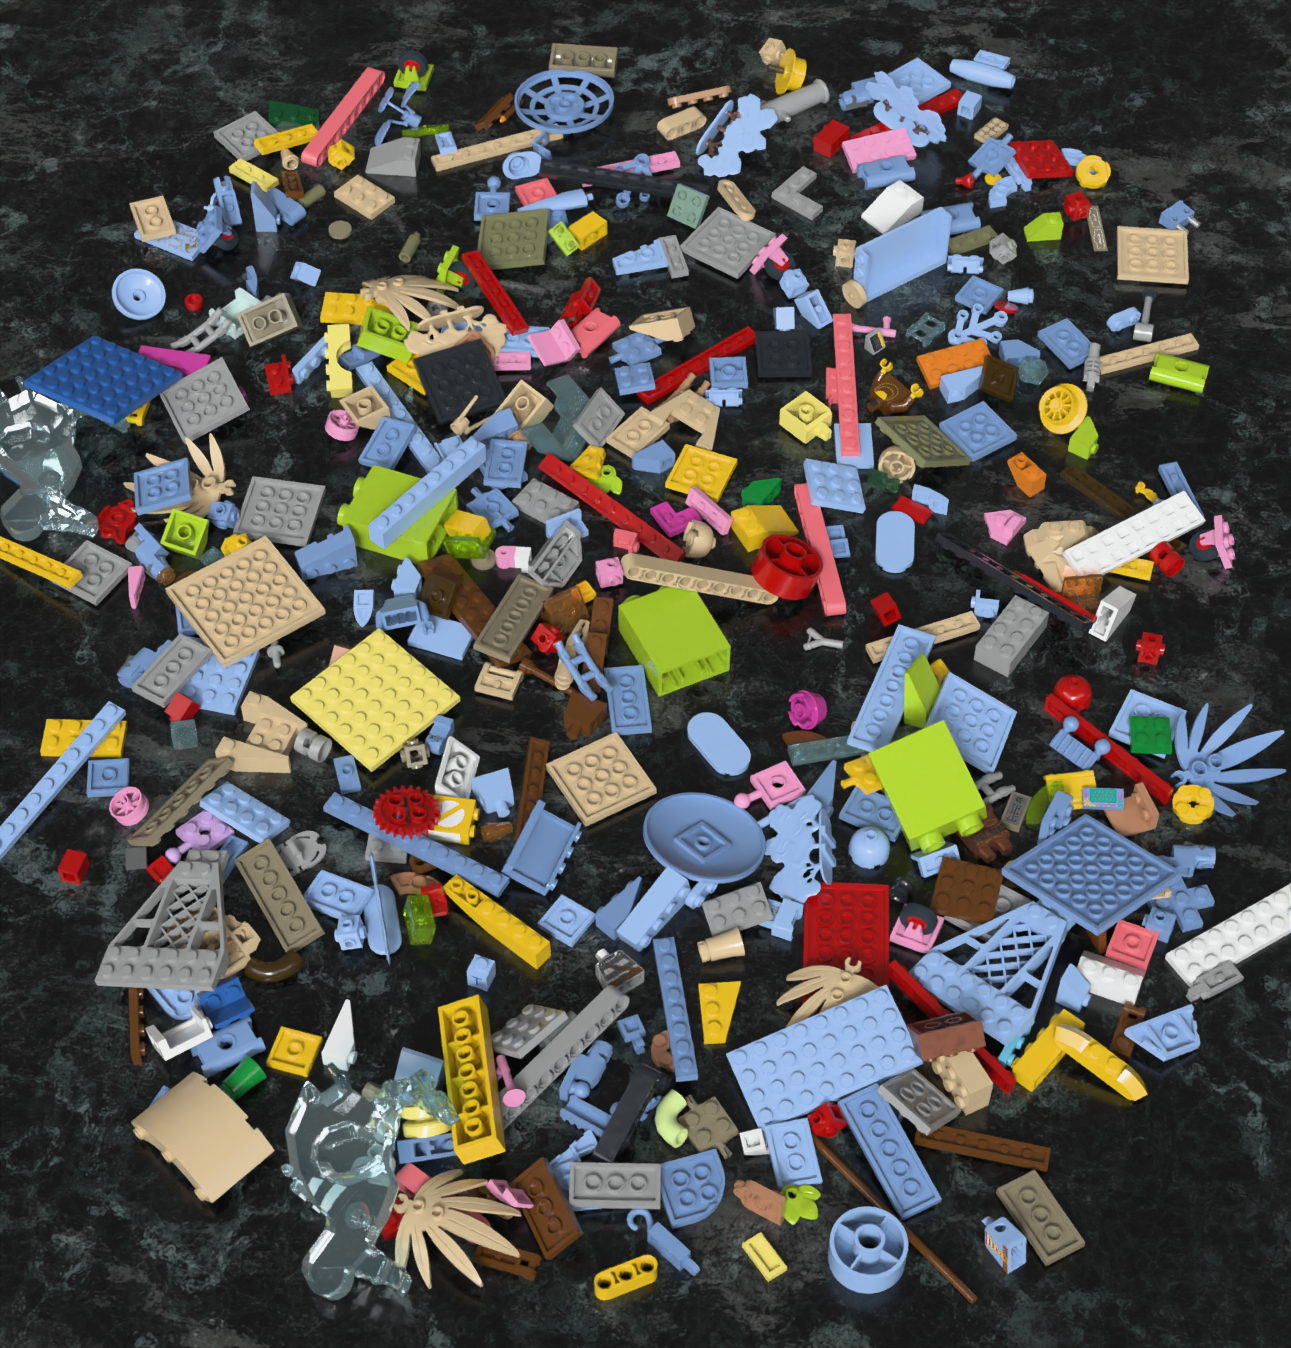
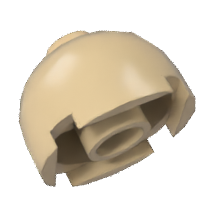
[878,445,915,483]
[682,520,716,559]

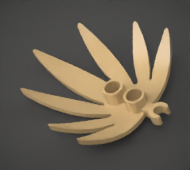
[360,275,459,331]
[123,433,236,522]
[777,957,879,1028]
[392,1169,521,1289]

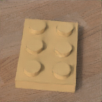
[334,175,395,220]
[129,196,176,242]
[606,406,670,458]

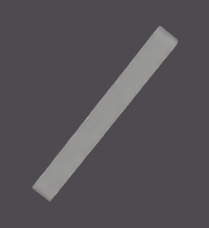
[499,985,629,1131]

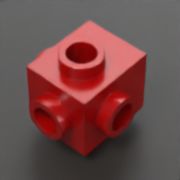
[1063,191,1091,221]
[530,623,566,654]
[1136,632,1165,665]
[808,1102,848,1138]

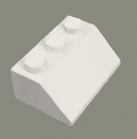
[1077,950,1146,1006]

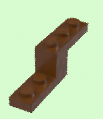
[582,597,614,694]

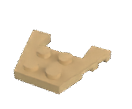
[648,389,720,451]

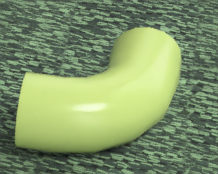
[655,1089,688,1148]

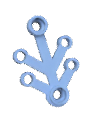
[948,303,1008,346]

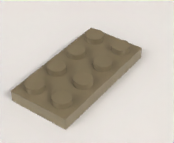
[996,1170,1085,1266]

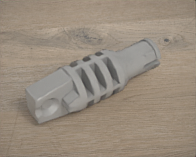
[1083,343,1101,392]

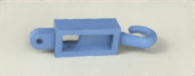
[627,1209,700,1276]

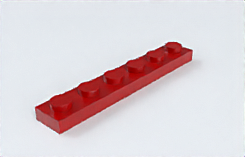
[461,250,529,336]

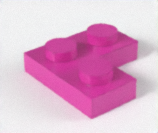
[650,501,702,538]

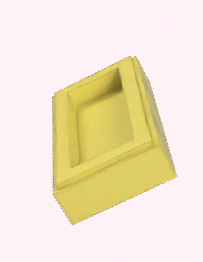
[742,1232,787,1282]

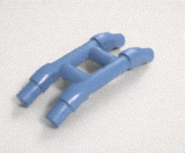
[554,632,613,701]

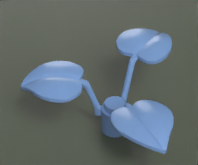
[375,81,422,146]

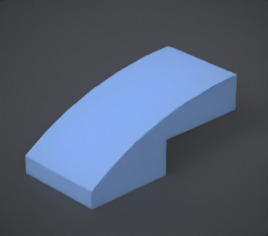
[912,484,949,515]

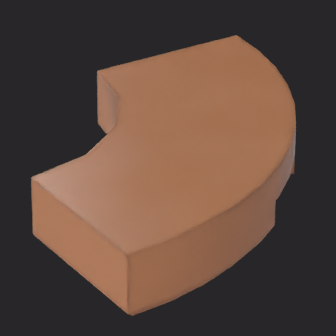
[390,872,446,897]

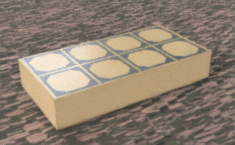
[974,117,1008,143]

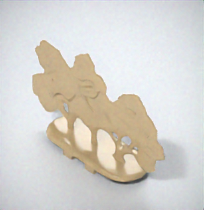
[404,306,507,357]

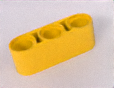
[594,1255,658,1301]

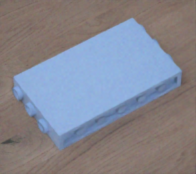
[853,207,952,302]

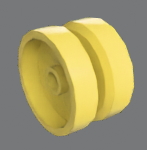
[399,1095,452,1138]

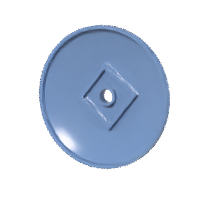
[643,792,766,883]

